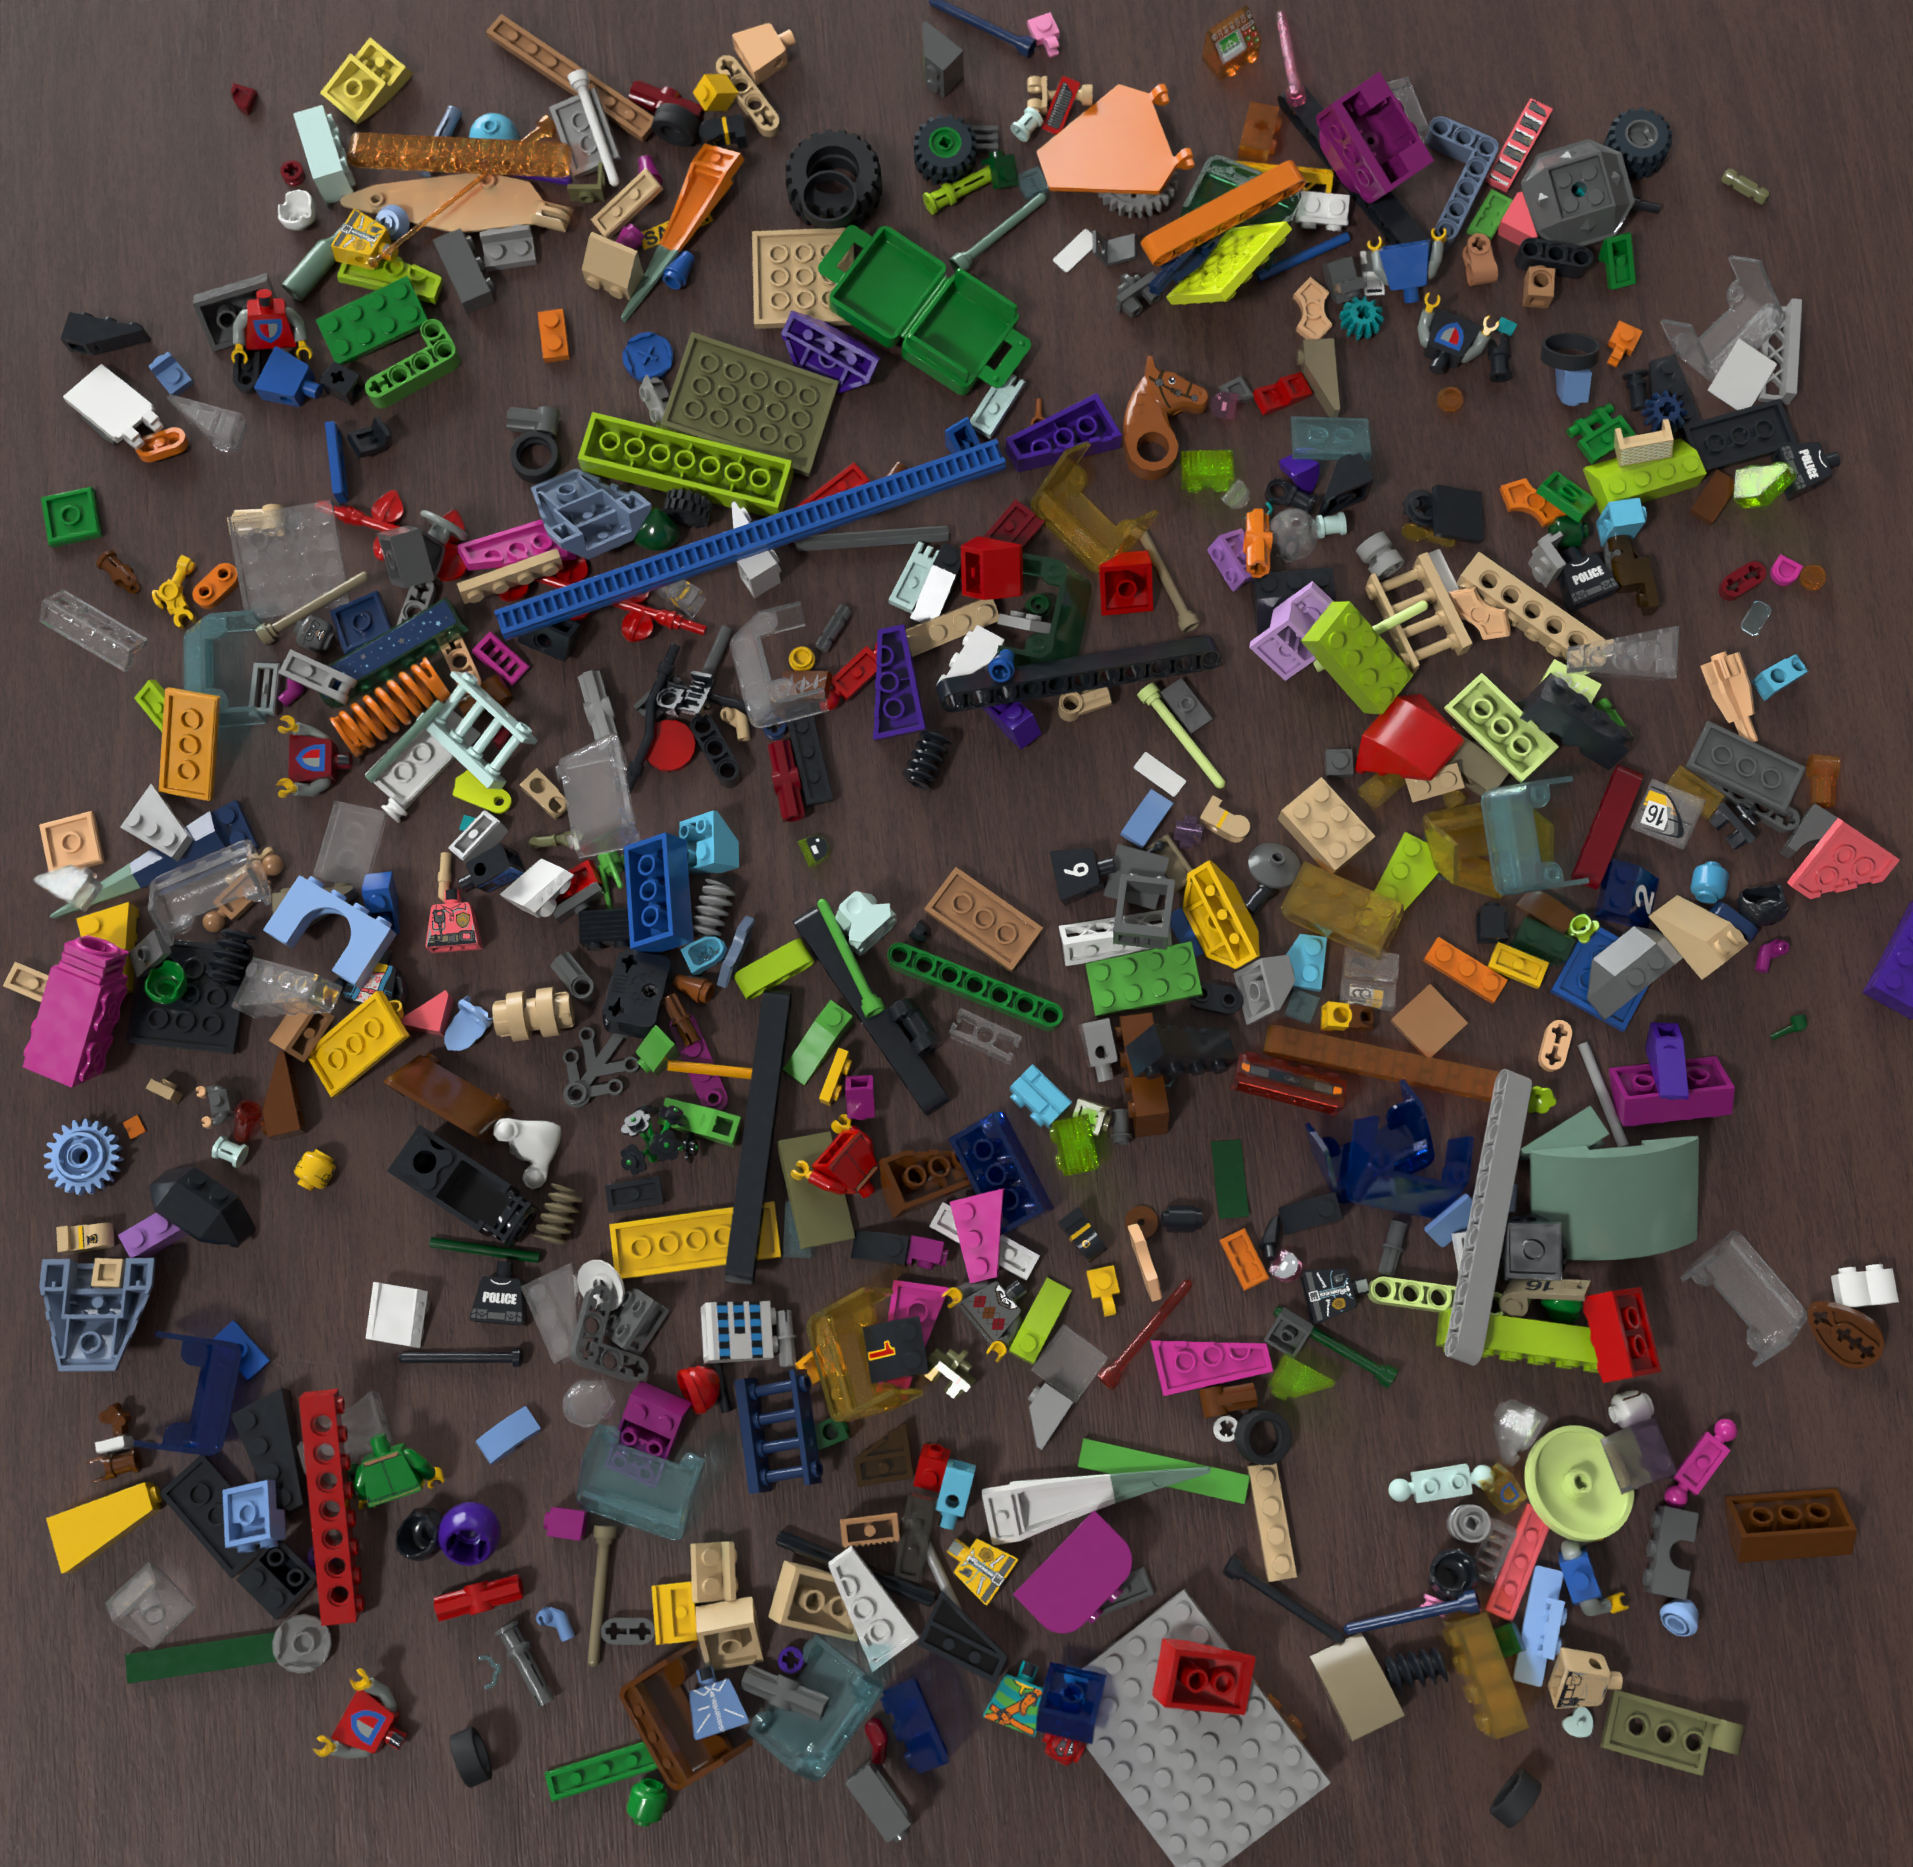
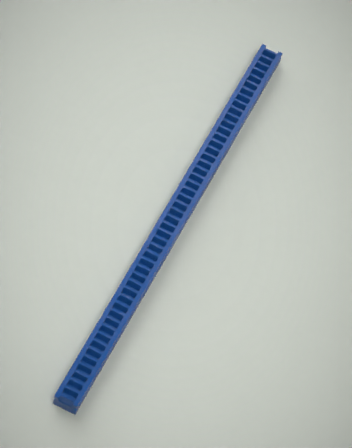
[494,439,1006,641]

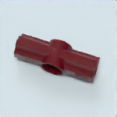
[628,80,705,124]
[768,740,805,823]

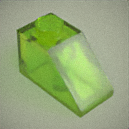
[1266,1354,1335,1401]

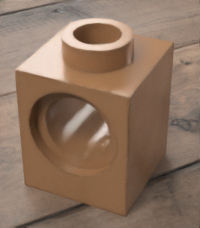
[1523,265,1555,308]

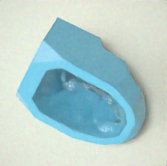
[680,937,728,976]

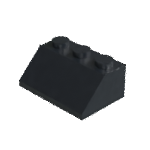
[1251,567,1336,634]

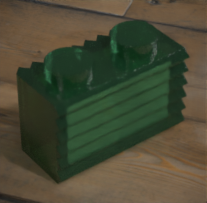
[1510,916,1576,968]

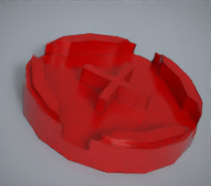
[646,720,696,772]

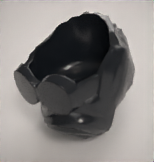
[1737,883,1790,927]
[396,1506,443,1561]
[1428,1549,1480,1602]

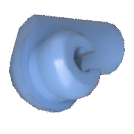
[536,1607,575,1642]

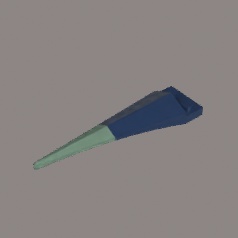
[50,800,260,919]

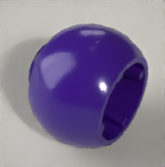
[438,1502,501,1566]

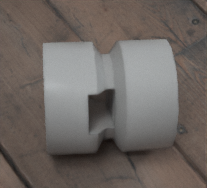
[1356,531,1405,581]
[1446,1505,1491,1543]

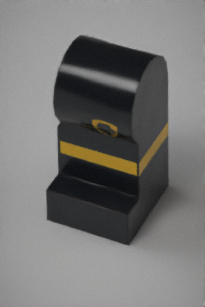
[698,114,748,149]
[1057,1207,1107,1263]

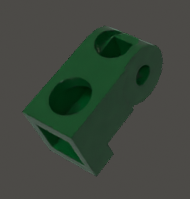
[794,1414,853,1451]

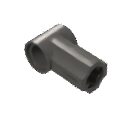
[506,406,560,439]
[550,952,599,1005]

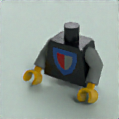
[1417,292,1500,375]

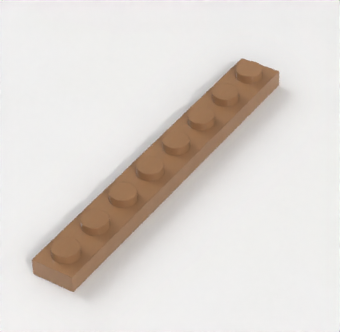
[486,14,654,142]

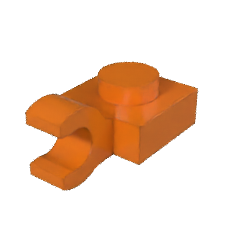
[1607,321,1642,367]

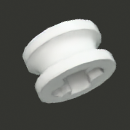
[381,798,408,823]
[1213,1416,1238,1442]

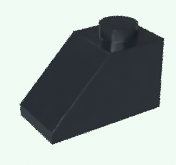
[1278,1192,1343,1235]
[851,1231,910,1267]

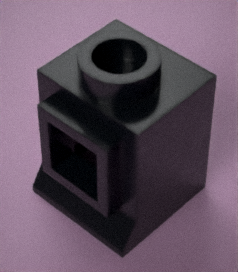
[1476,902,1509,944]

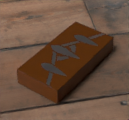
[778,671,833,699]

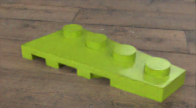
[337,256,444,304]

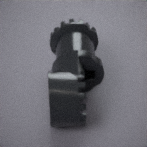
[1264,478,1318,517]

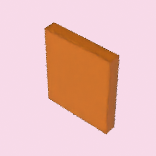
[123,1115,146,1140]

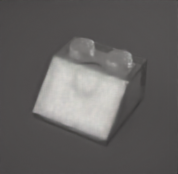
[105,1562,195,1649]

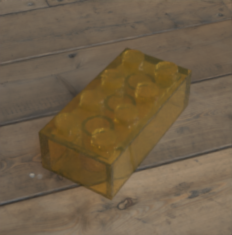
[1281,861,1404,961]
[1442,1611,1529,1740]

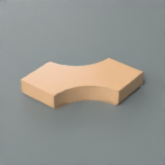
[1293,277,1333,340]
[1448,587,1511,640]
[1128,1223,1162,1302]

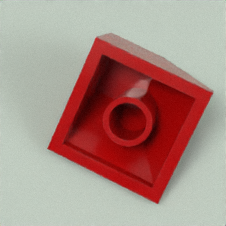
[1099,550,1153,616]

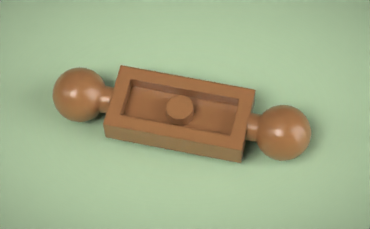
[203,854,284,932]

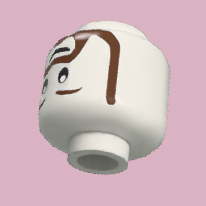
[1608,1389,1654,1430]

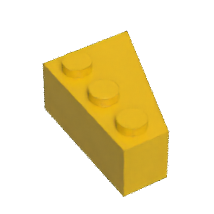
[76,902,139,994]

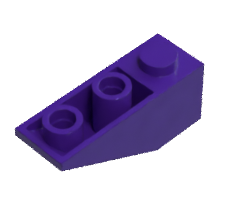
[983,702,1041,749]
[1645,1022,1689,1100]

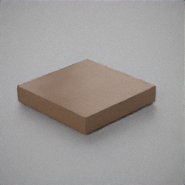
[1390,984,1468,1061]

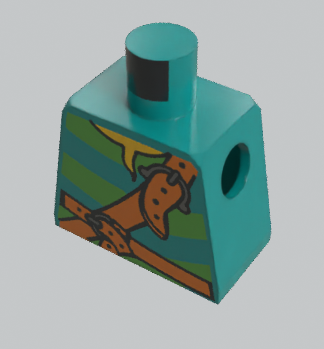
[983,1661,1044,1737]

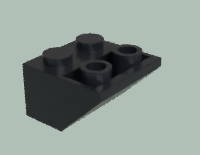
[236,1540,317,1620]

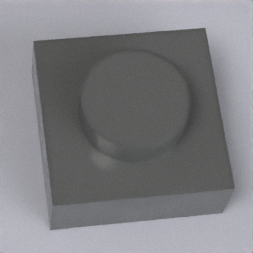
[1324,749,1354,778]

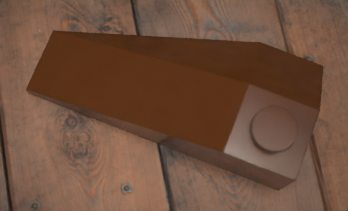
[879,1148,998,1219]

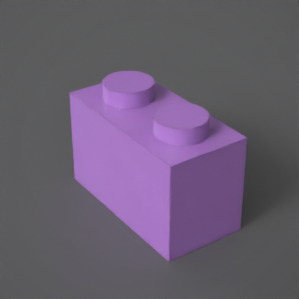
[118,1213,188,1258]

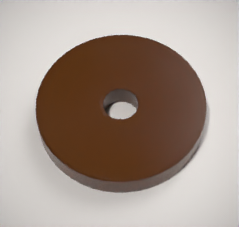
[1125,1206,1158,1239]

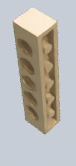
[1456,552,1609,674]

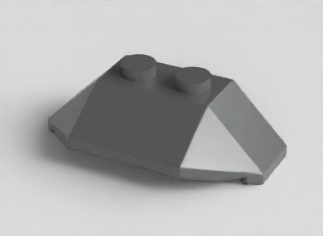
[1586,926,1683,1020]

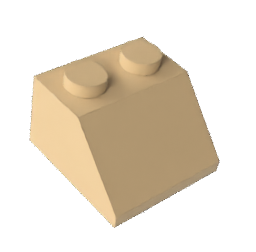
[582,232,644,301]
[696,1597,764,1671]

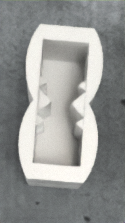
[1831,1264,1899,1308]

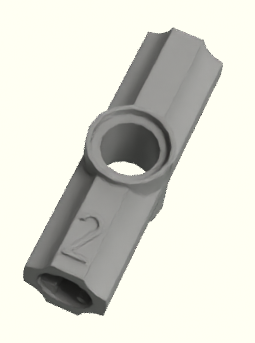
[578,670,621,752]

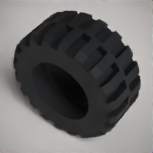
[785,129,882,229]

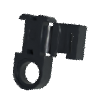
[656,670,716,721]

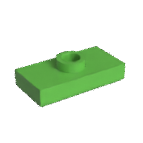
[1467,189,1513,242]

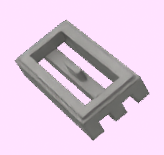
[248,663,281,716]

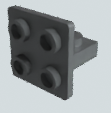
[604,1286,670,1356]

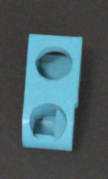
[1751,654,1809,701]

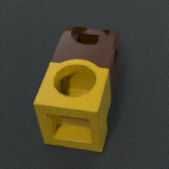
[1321,1001,1374,1032]

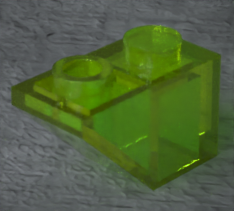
[1733,462,1796,509]

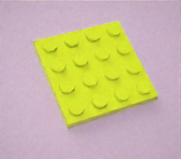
[1166,221,1292,305]

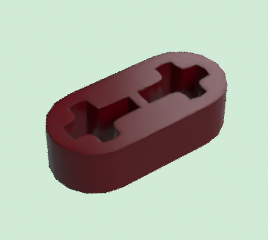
[1718,561,1766,601]

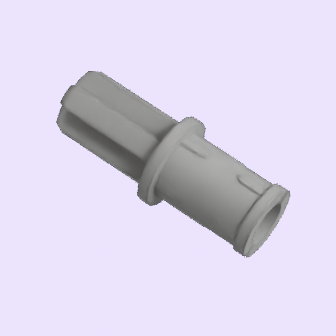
[776,1310,797,1367]

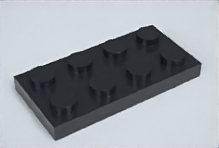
[1680,399,1798,474]
[158,1454,266,1578]

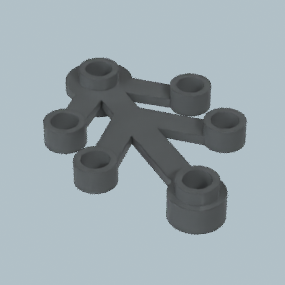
[562,1027,640,1108]

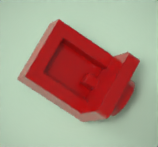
[913,1443,951,1493]

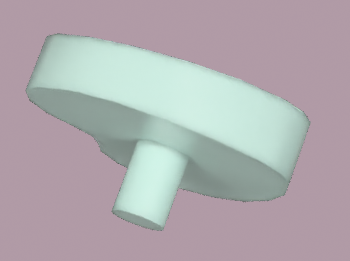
[1562,1707,1593,1737]

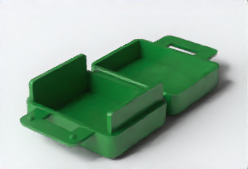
[818,225,1031,395]

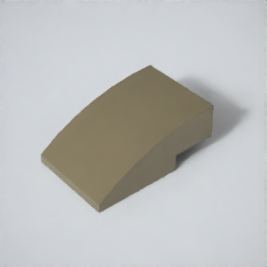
[1309,1633,1405,1741]

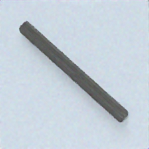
[795,526,950,551]

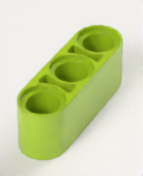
[733,938,815,1000]

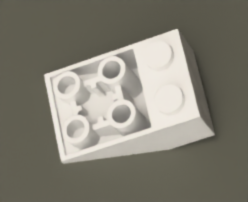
[731,501,782,599]

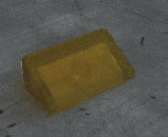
[1450,852,1510,899]

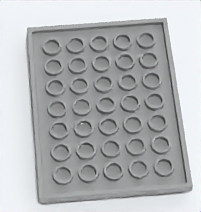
[1048,1589,1331,1867]

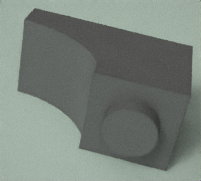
[1779,804,1838,859]

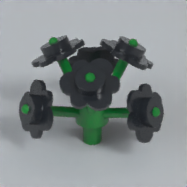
[621,1105,699,1175]

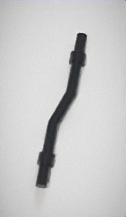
[621,643,681,795]

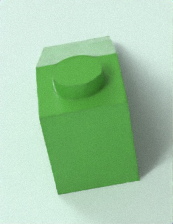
[783,1000,854,1086]

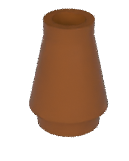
[673,973,715,1004]

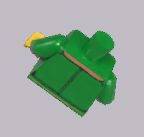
[353,1433,445,1510]

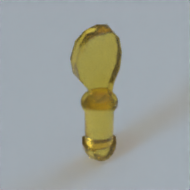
[1401,523,1456,548]

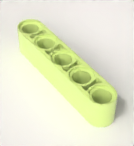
[1367,1277,1504,1316]

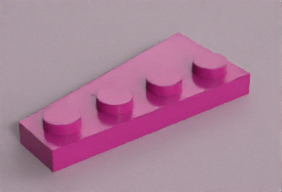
[458,519,576,571]
[877,1280,949,1396]
[1150,1340,1273,1396]

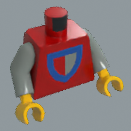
[231,289,313,364]
[313,1668,407,1759]

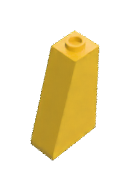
[46,1482,162,1574]

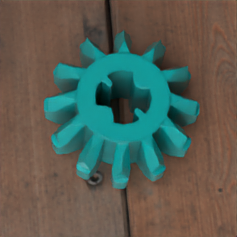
[1339,295,1384,341]

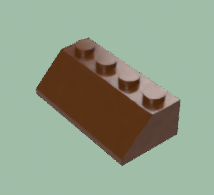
[1724,1488,1857,1563]

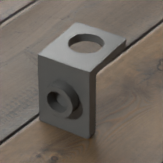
[1093,230,1137,267]

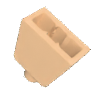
[732,23,796,85]

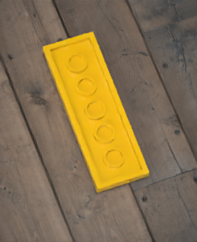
[609,1201,782,1280]

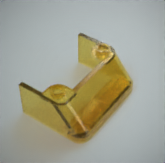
[1031,441,1159,573]
[1423,797,1554,885]
[806,1287,923,1422]

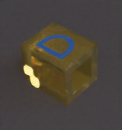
[1477,1463,1527,1515]

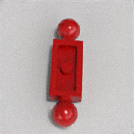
[818,642,877,711]

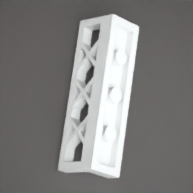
[1059,910,1172,966]

